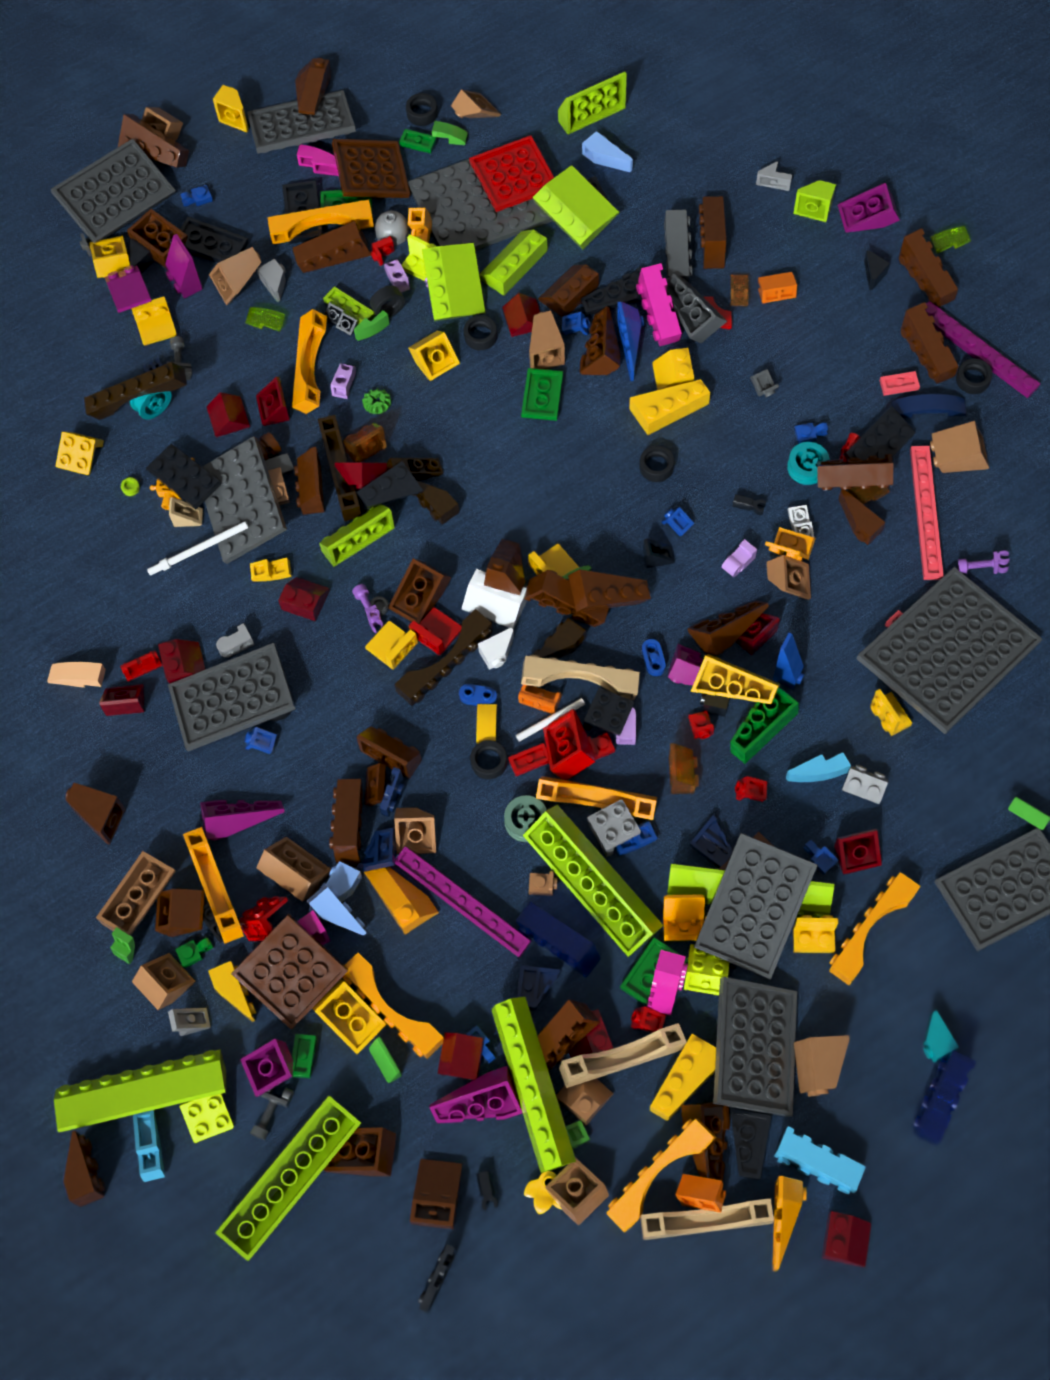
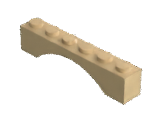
[521,655,640,700]
[559,1023,687,1088]
[640,1198,774,1240]

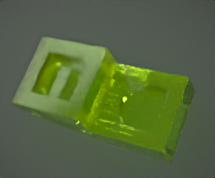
[930,226,971,253]
[245,307,285,332]

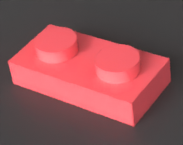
[879,371,920,396]

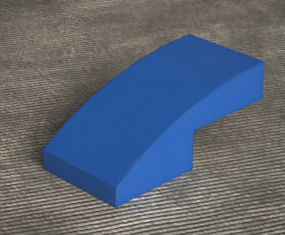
[615,821,658,856]

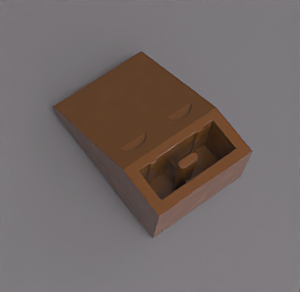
[63,1131,106,1207]
[410,1159,463,1230]

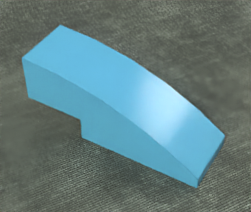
[786,753,851,782]
[133,1110,165,1182]

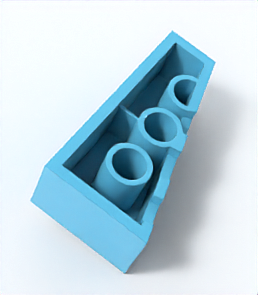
[774,1126,866,1194]

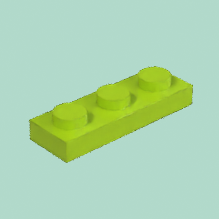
[323,286,375,324]

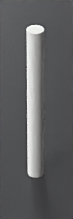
[515,698,585,742]

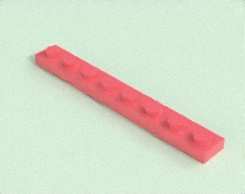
[910,446,944,580]

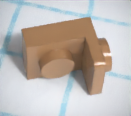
[529,871,558,896]

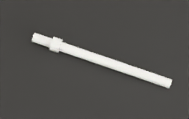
[147,521,249,575]

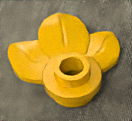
[524,1171,561,1214]

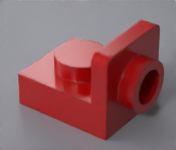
[371,236,394,266]
[688,711,714,739]
[588,733,615,760]
[735,776,767,802]
[631,1006,666,1033]

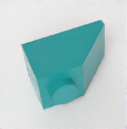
[923,1010,959,1063]

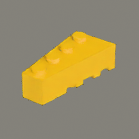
[629,379,710,435]
[691,654,780,704]
[649,1034,716,1121]

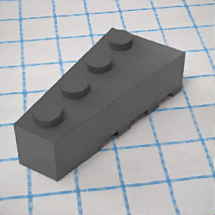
[664,210,692,281]
[666,274,727,343]

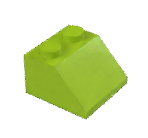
[793,180,836,222]

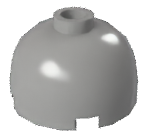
[375,210,409,246]

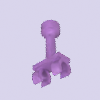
[958,551,1010,574]
[352,584,384,633]

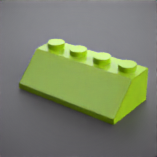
[479,229,547,296]
[319,504,395,567]

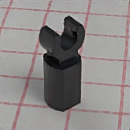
[732,494,766,515]
[476,1171,498,1211]

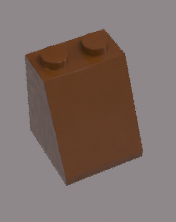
[66,782,126,845]

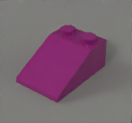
[838,183,900,233]
[165,234,202,299]
[105,265,151,313]

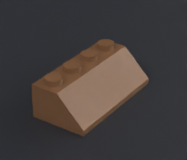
[96,851,176,936]

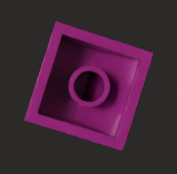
[240,1039,294,1097]

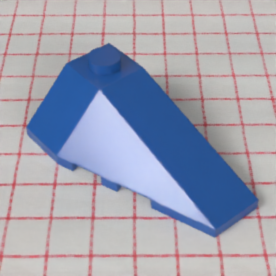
[617,302,644,381]
[773,633,805,690]

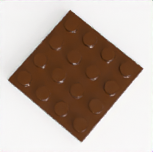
[332,139,410,198]
[231,913,349,1030]

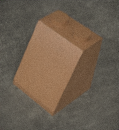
[209,247,261,305]
[529,310,565,370]
[930,421,989,473]
[794,1035,850,1097]

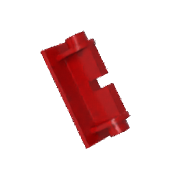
[121,650,162,682]

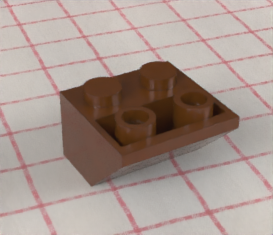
[155,889,204,937]

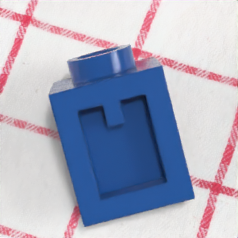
[562,312,590,335]
[661,507,694,537]
[244,727,277,754]

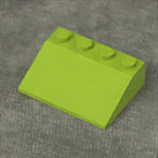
[558,72,627,134]
[533,165,619,250]
[422,243,485,322]

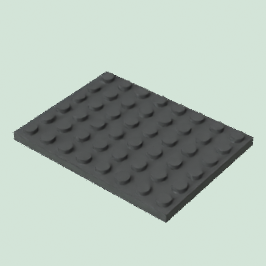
[408,159,553,251]
[856,567,1043,734]

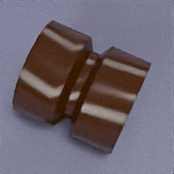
[259,432,281,461]

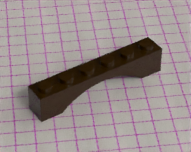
[84,362,187,420]
[318,415,362,521]
[394,609,493,706]

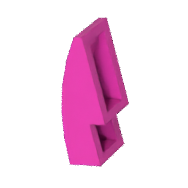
[297,144,339,176]

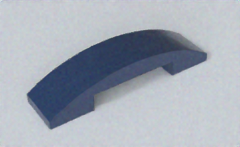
[892,394,966,418]

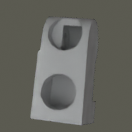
[216,623,254,658]

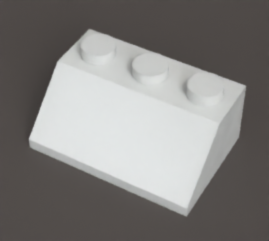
[462,569,527,629]

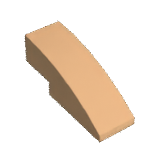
[47,662,106,688]

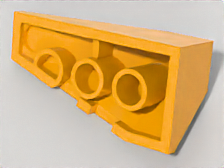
[364,867,439,935]
[772,1176,807,1271]

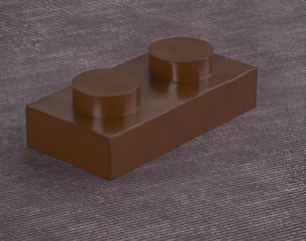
[365,763,386,806]

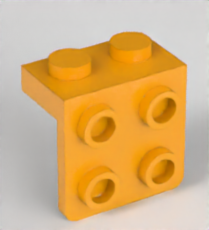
[765,527,816,561]
[663,894,705,941]

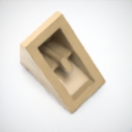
[169,497,203,527]

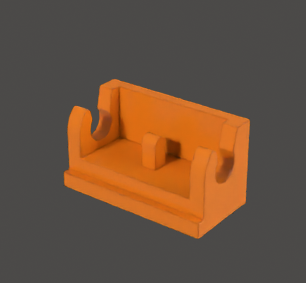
[758,272,797,304]
[518,685,562,714]
[675,1174,726,1213]

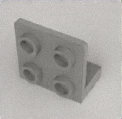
[587,800,641,857]

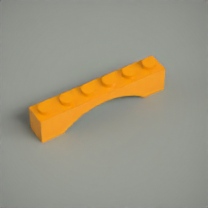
[267,200,374,244]
[292,309,327,414]
[536,776,658,820]
[183,827,244,944]
[829,872,921,986]
[342,953,444,1059]
[606,1119,716,1233]

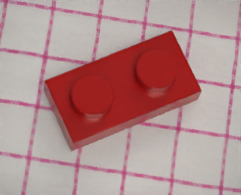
[508,743,549,777]

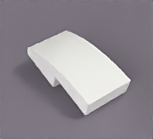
[787,505,815,538]

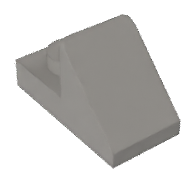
[756,162,792,191]
[168,1008,211,1036]

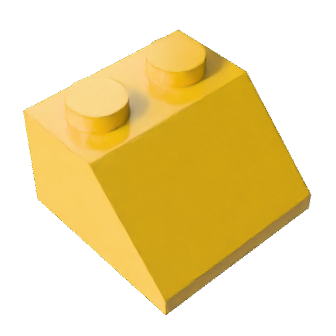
[213,85,249,133]
[89,236,130,278]
[408,330,460,381]
[652,348,694,390]

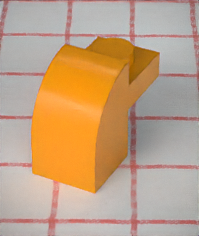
[408,208,432,243]

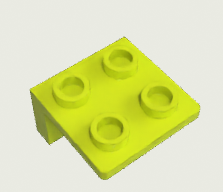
[402,234,437,281]
[684,944,729,995]
[179,1093,234,1143]

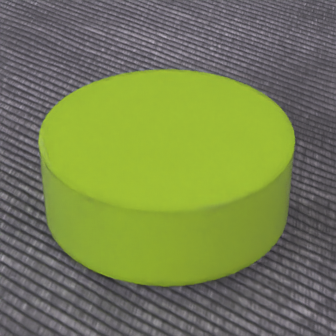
[121,477,140,496]

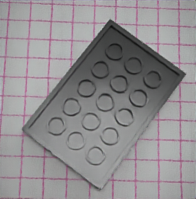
[247,90,356,154]
[51,139,176,243]
[202,436,287,564]
[168,643,296,752]
[935,828,1050,952]
[694,833,817,979]
[713,977,797,1117]

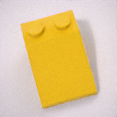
[312,979,387,1054]

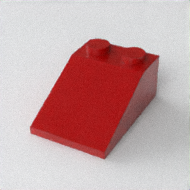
[543,709,596,780]

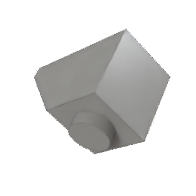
[257,259,286,302]

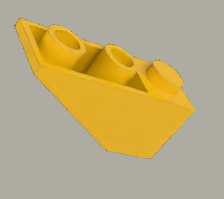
[208,961,256,1022]

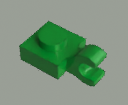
[175,938,214,968]

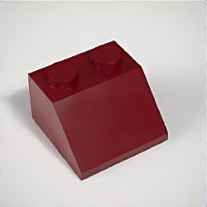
[335,463,387,489]
[278,577,330,621]
[158,639,206,684]
[569,1009,613,1058]
[822,1211,871,1268]

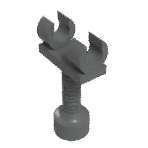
[166,336,192,380]
[250,1087,294,1140]

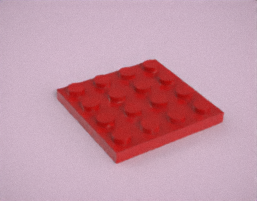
[469,135,554,212]

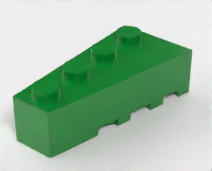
[730,687,799,764]

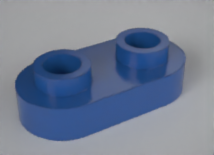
[642,639,666,676]
[459,684,497,706]

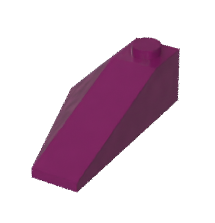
[668,644,704,685]
[200,800,284,840]
[429,1066,522,1123]

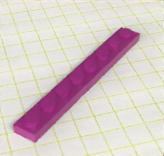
[925,301,1041,398]
[395,846,532,957]

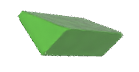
[1008,797,1050,830]
[369,1037,402,1083]

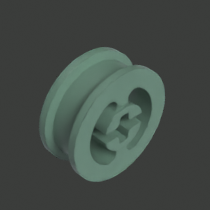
[504,795,547,842]

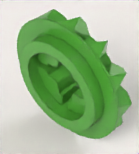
[362,387,391,414]

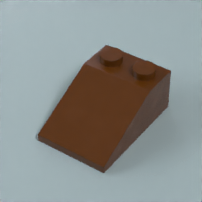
[388,558,451,624]
[324,1128,396,1177]

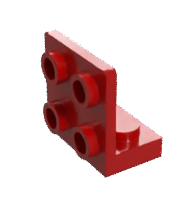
[409,607,462,656]
[238,896,288,941]

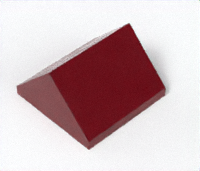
[502,293,540,337]
[256,376,290,426]
[206,392,250,437]
[735,613,780,656]
[99,684,144,716]
[834,829,882,875]
[437,1032,484,1080]

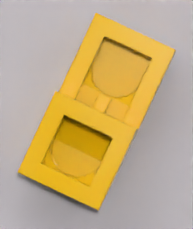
[250,557,292,581]
[476,704,497,743]

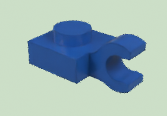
[180,185,213,206]
[794,423,828,444]
[803,840,839,875]
[466,1025,496,1064]

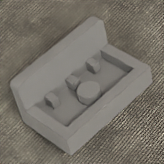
[842,765,888,804]

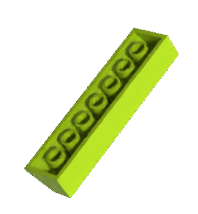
[523,805,664,957]
[667,864,834,918]
[491,997,576,1174]
[54,1050,226,1133]
[215,1096,361,1261]

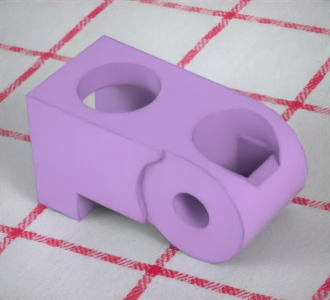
[384,259,410,292]
[330,363,356,399]
[722,539,757,577]
[616,708,636,745]

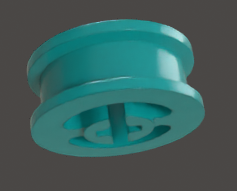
[130,391,172,420]
[787,442,830,485]

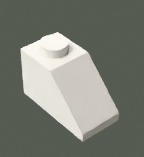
[478,627,514,670]

